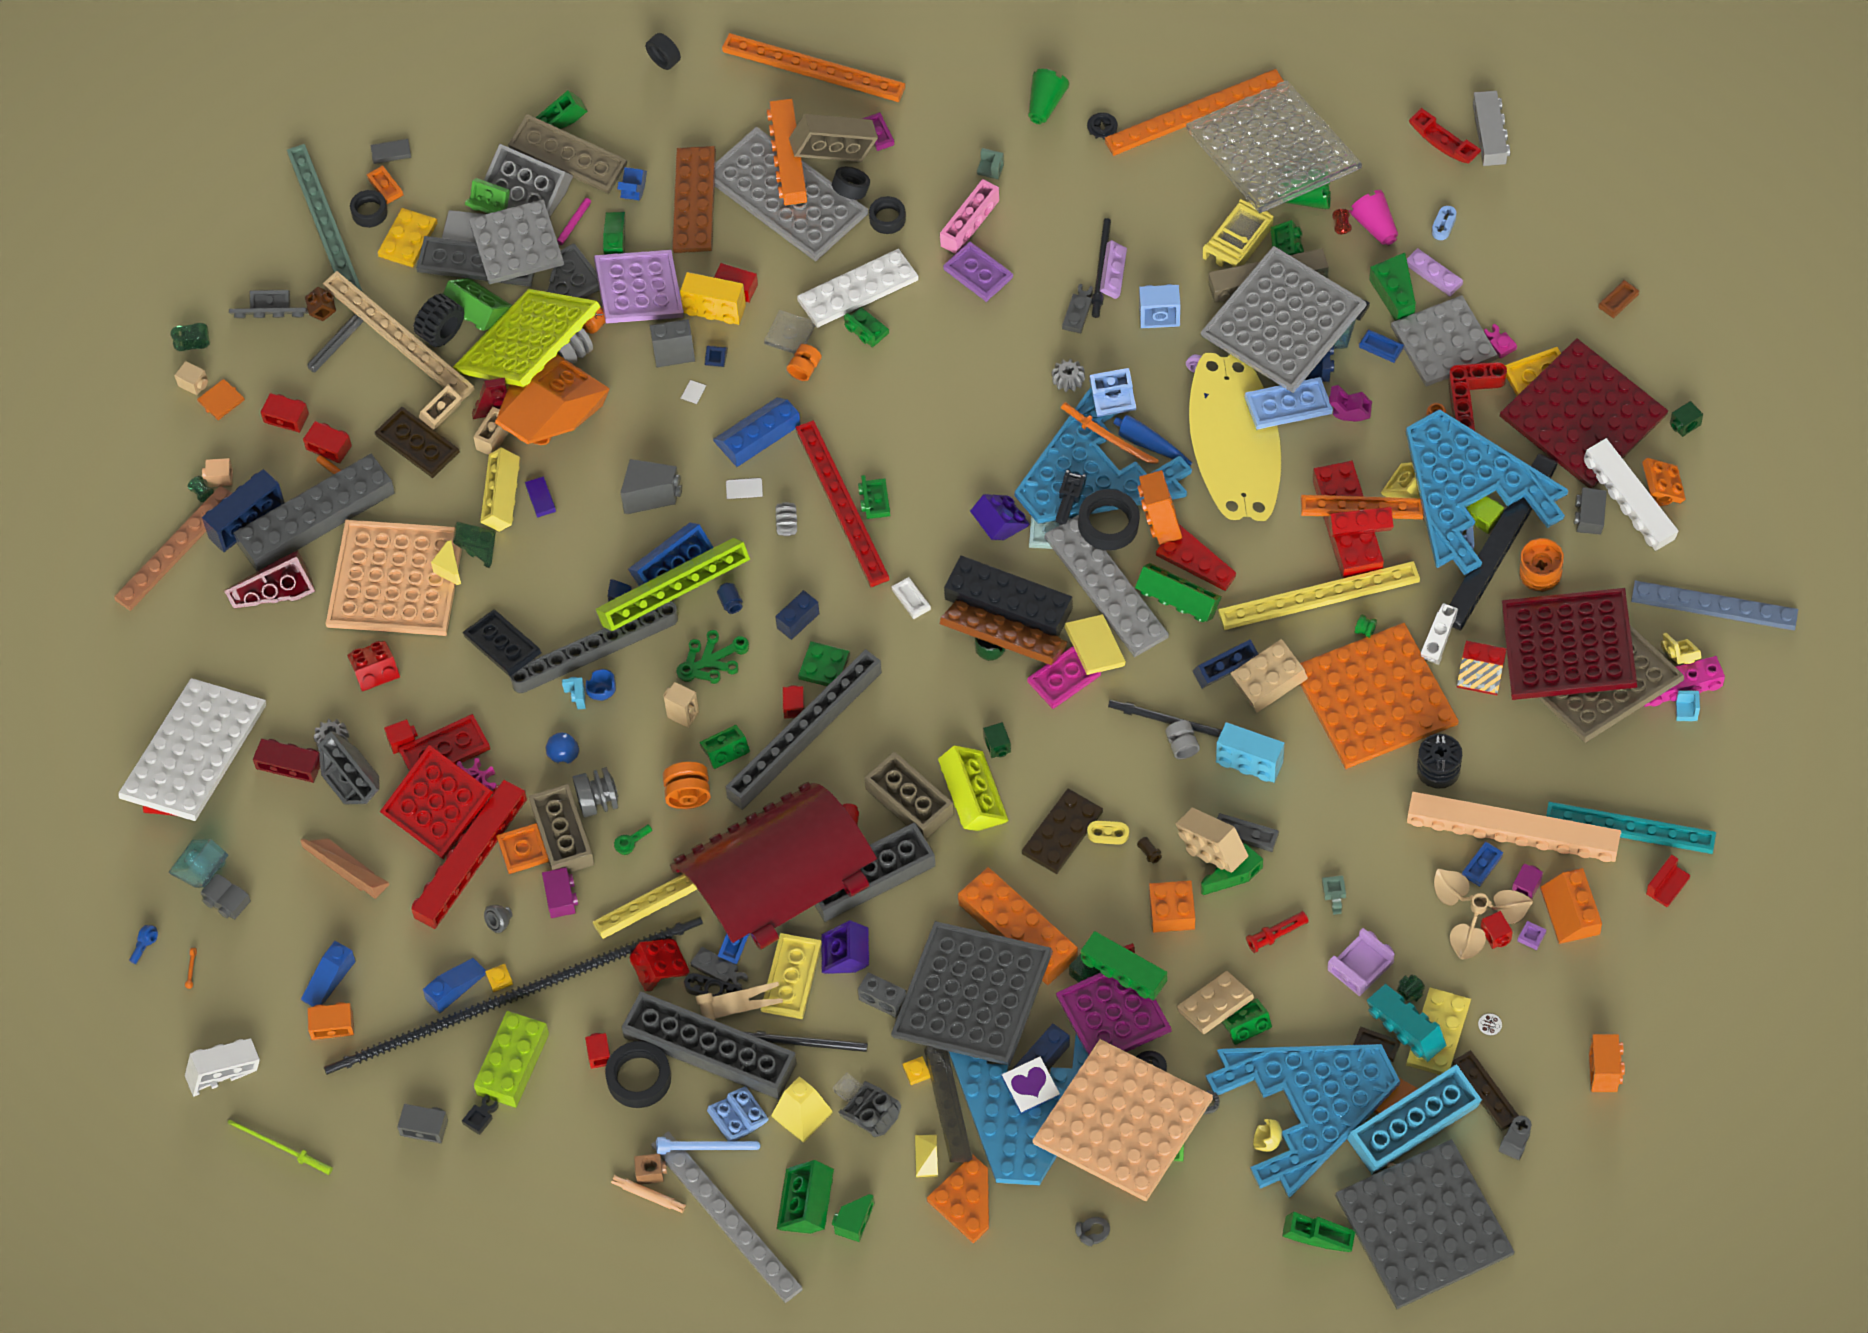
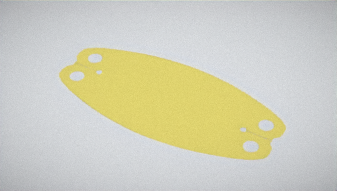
[1189,353,1281,521]

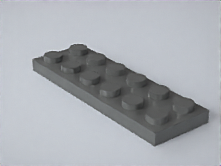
[416,236,535,287]

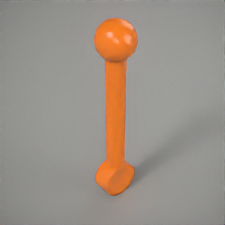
[185,948,197,989]

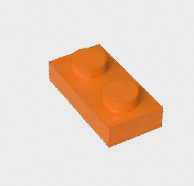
[367,166,403,204]

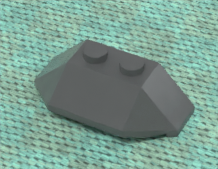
[318,731,379,805]

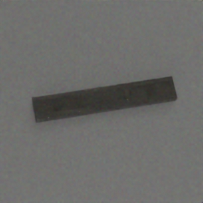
[924,1047,972,1162]

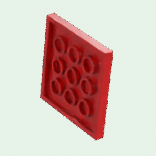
[380,745,493,859]

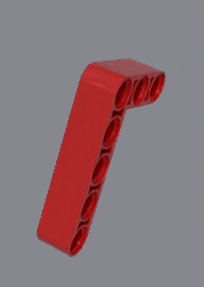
[1448,362,1507,431]

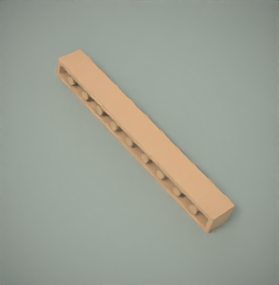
[1407,791,1621,862]

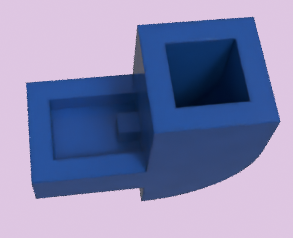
[617,167,647,200]

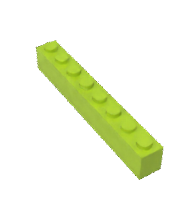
[596,538,750,631]

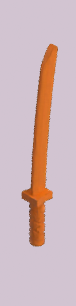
[1061,402,1159,464]

